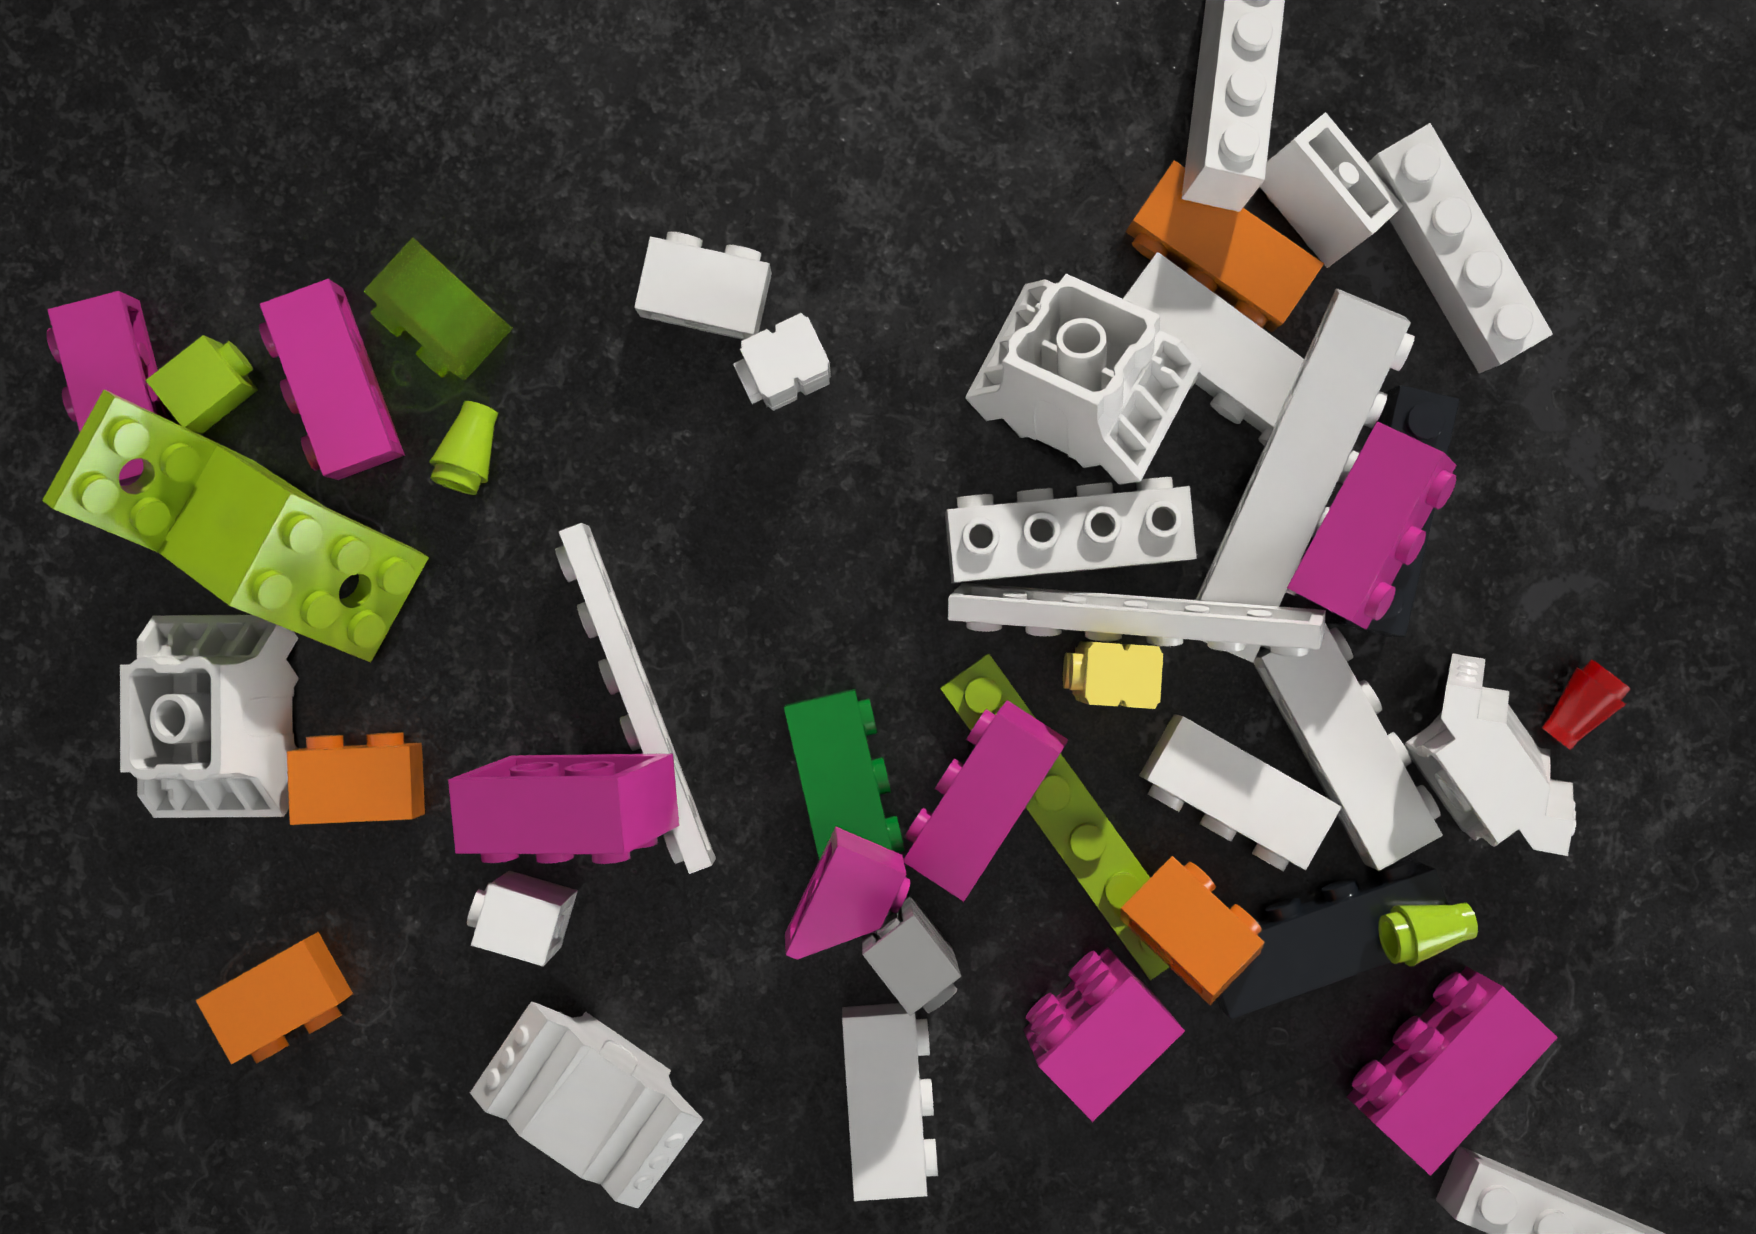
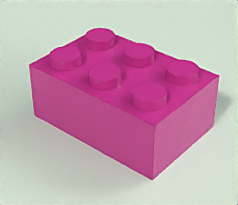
[448,753,679,864]
[1023,947,1185,1122]
[1347,966,1558,1176]

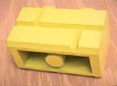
[1063,641,1163,709]

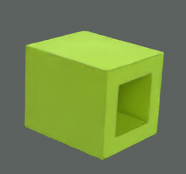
[145,335,258,434]

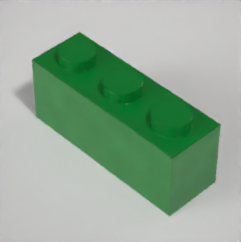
[784,689,905,860]

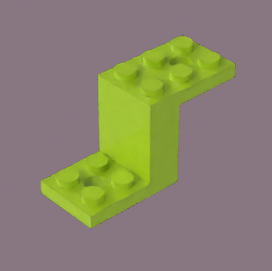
[42,390,429,662]

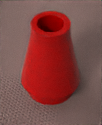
[1542,659,1631,750]

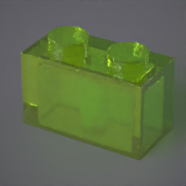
[364,237,513,381]

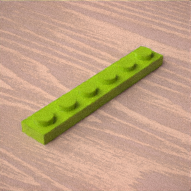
[940,653,1169,981]

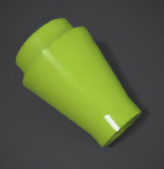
[430,401,498,495]
[1378,902,1478,966]

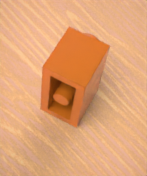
[287,732,425,825]
[1120,856,1265,1005]
[195,932,353,1064]

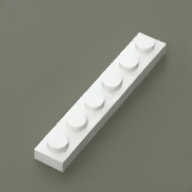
[555,523,716,874]
[948,583,1326,656]

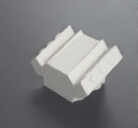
[965,274,1202,484]
[120,615,299,818]
[1405,654,1576,856]
[470,1001,704,1208]

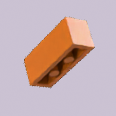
[1125,160,1324,332]

